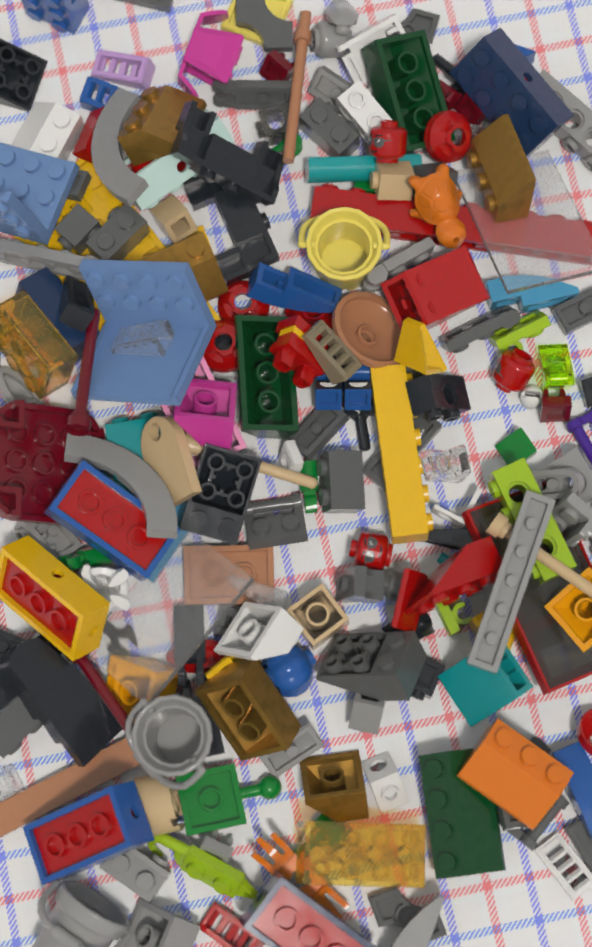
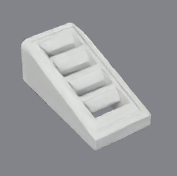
[534,832,592,900]

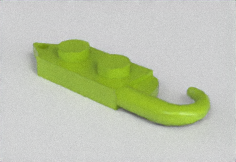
[147,834,258,899]

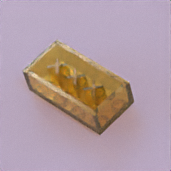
[296,821,426,888]

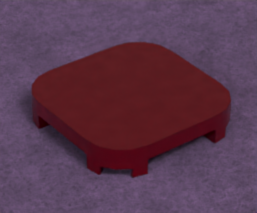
[0,399,105,526]

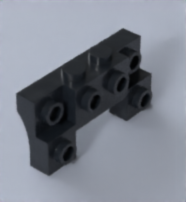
[170,100,285,206]
[183,176,279,286]

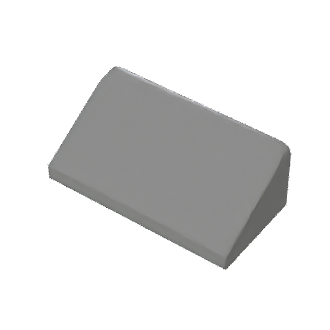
[259,716,325,777]

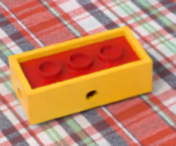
[0,535,110,661]

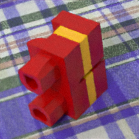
[269,315,329,389]

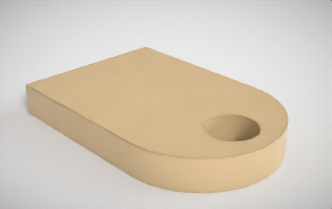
[141,416,202,507]

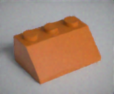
[457,719,574,830]

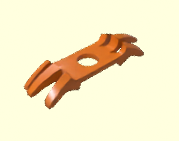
[251,832,350,919]

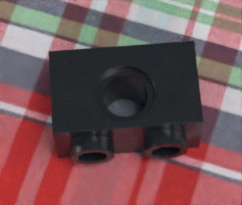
[406,374,471,422]

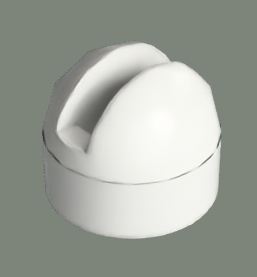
[519,385,543,410]

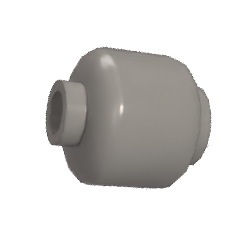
[310,21,352,58]

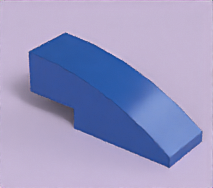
[246,262,342,313]
[552,741,592,840]

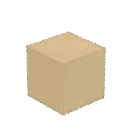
[286,584,349,651]

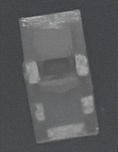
[419,444,471,483]

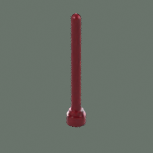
[66,308,100,436]
[64,653,134,732]

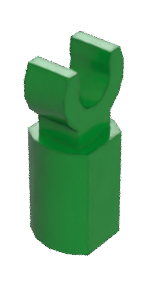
[300,460,319,514]
[58,547,112,570]

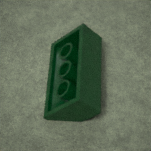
[361,29,456,154]
[234,315,299,439]
[419,748,506,879]

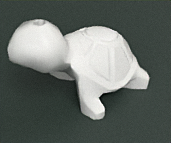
[71,564,130,611]

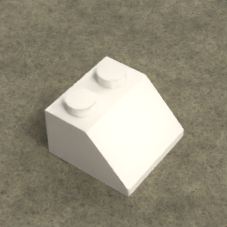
[11,102,84,160]
[214,602,304,661]

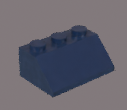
[10,267,100,376]

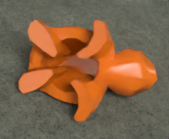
[408,164,466,249]

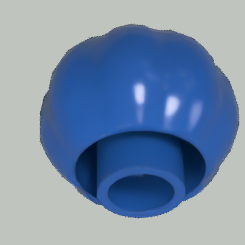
[262,644,316,697]

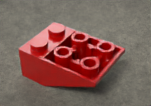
[380,245,490,330]
[405,536,502,615]

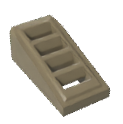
[301,319,362,385]

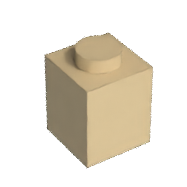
[369,161,415,201]
[150,194,198,244]

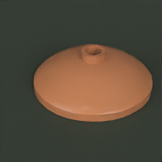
[332,291,401,368]

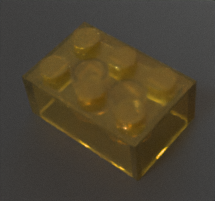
[0,290,78,400]

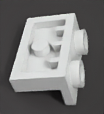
[335,81,392,145]

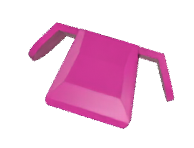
[178,10,244,98]

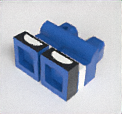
[315,364,372,410]

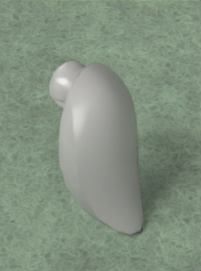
[326,0,359,35]
[0,367,44,405]

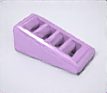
[91,49,155,90]

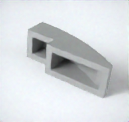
[390,894,445,947]

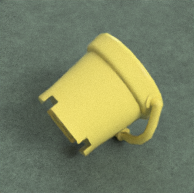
[298,207,390,291]

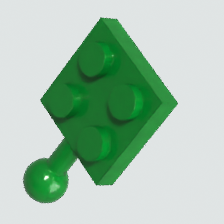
[175,763,282,837]

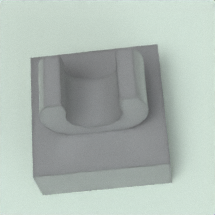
[200,831,234,864]

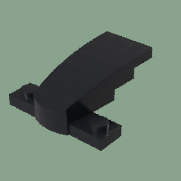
[0,632,122,767]

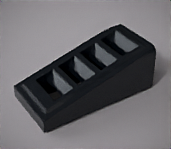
[59,275,95,332]
[421,528,484,550]

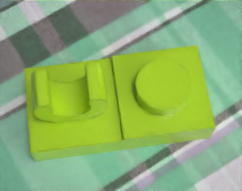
[488,309,551,355]
[427,580,472,638]

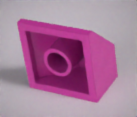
[174,378,237,449]

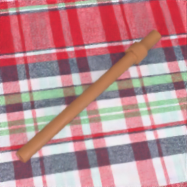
[282,10,312,164]

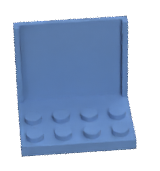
[0,143,80,245]
[71,259,217,406]

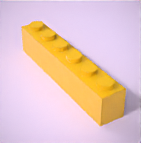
[370,364,433,545]

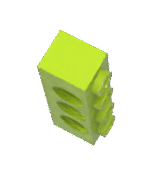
[487,458,577,585]

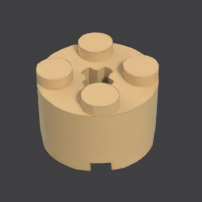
[133,775,184,836]

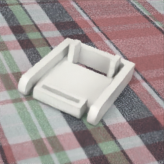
[336,14,405,94]

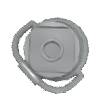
[125,694,213,790]
[32,880,133,947]

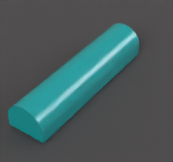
[305,154,422,183]

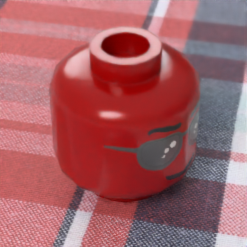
[369,120,407,163]
[492,348,535,393]
[349,531,393,570]

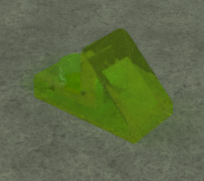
[538,344,575,391]

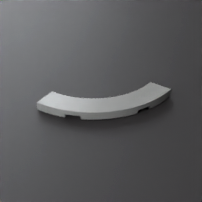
[91,88,149,207]
[64,433,177,539]

